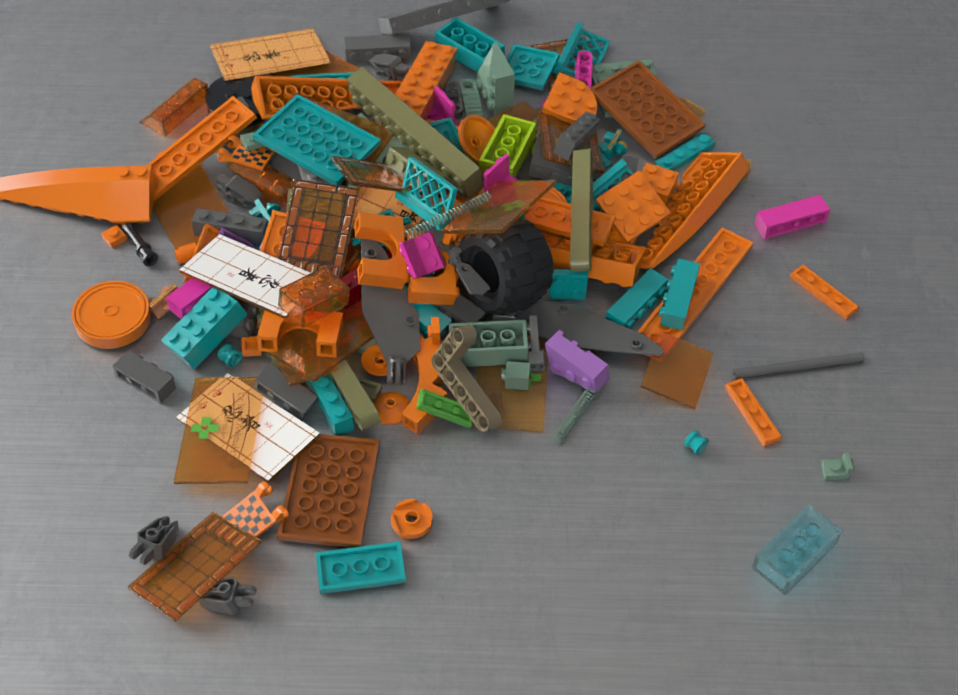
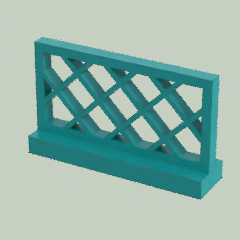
[553,21,611,82]
[395,157,458,230]
[569,159,634,210]

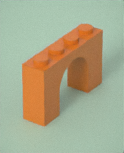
[354,212,410,290]
[405,230,459,305]
[257,308,343,358]

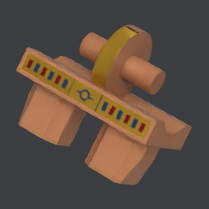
[148,284,178,320]

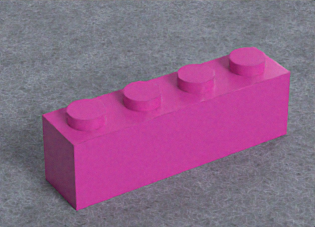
[754,195,830,239]
[166,276,226,319]

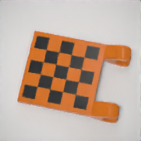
[217,135,274,171]
[222,481,289,539]

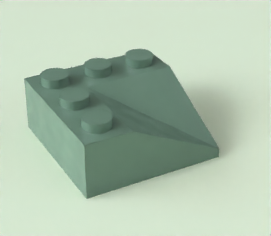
[475,43,515,117]

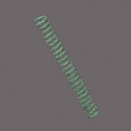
[405,192,492,239]
[552,387,602,443]

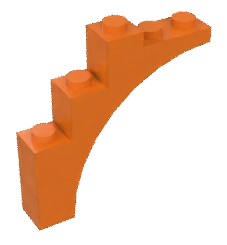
[402,335,447,435]

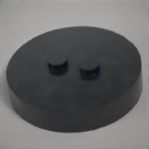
[205,75,264,128]

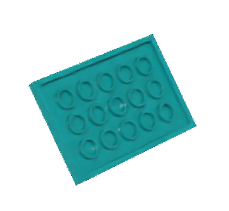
[253,94,381,186]

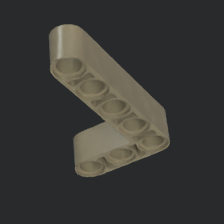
[431,325,502,432]

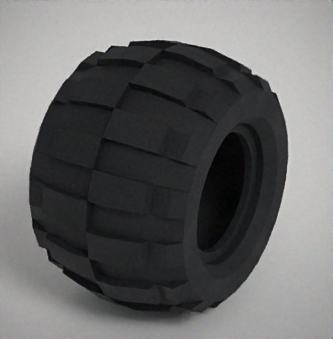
[458,217,554,315]

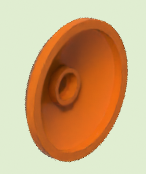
[458,115,495,164]

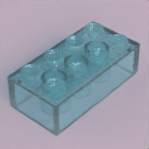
[752,504,842,595]

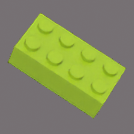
[479,114,536,178]

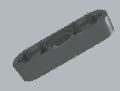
[445,80,463,119]

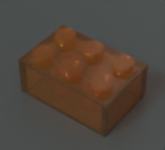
[278,267,350,328]

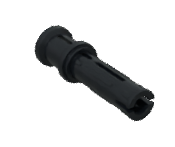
[122,223,158,267]

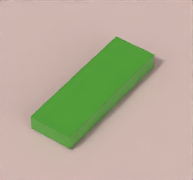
[416,389,473,428]

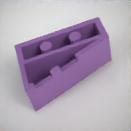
[545,329,610,392]

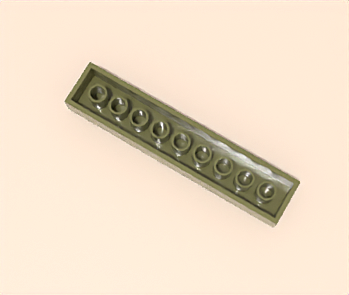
[346,67,484,200]

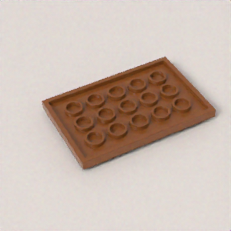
[590,60,706,159]
[277,434,380,548]

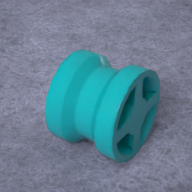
[217,343,242,368]
[684,430,709,455]

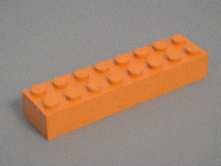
[383,41,457,132]

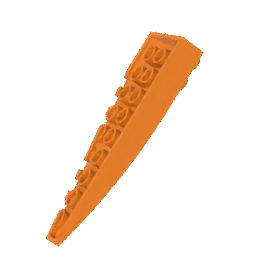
[251,76,403,120]
[640,152,749,269]
[0,165,158,223]
[541,232,646,287]

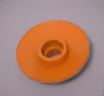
[361,344,393,376]
[373,391,410,425]

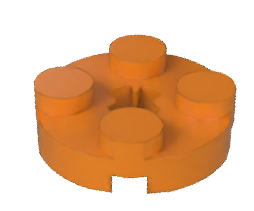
[391,499,433,540]

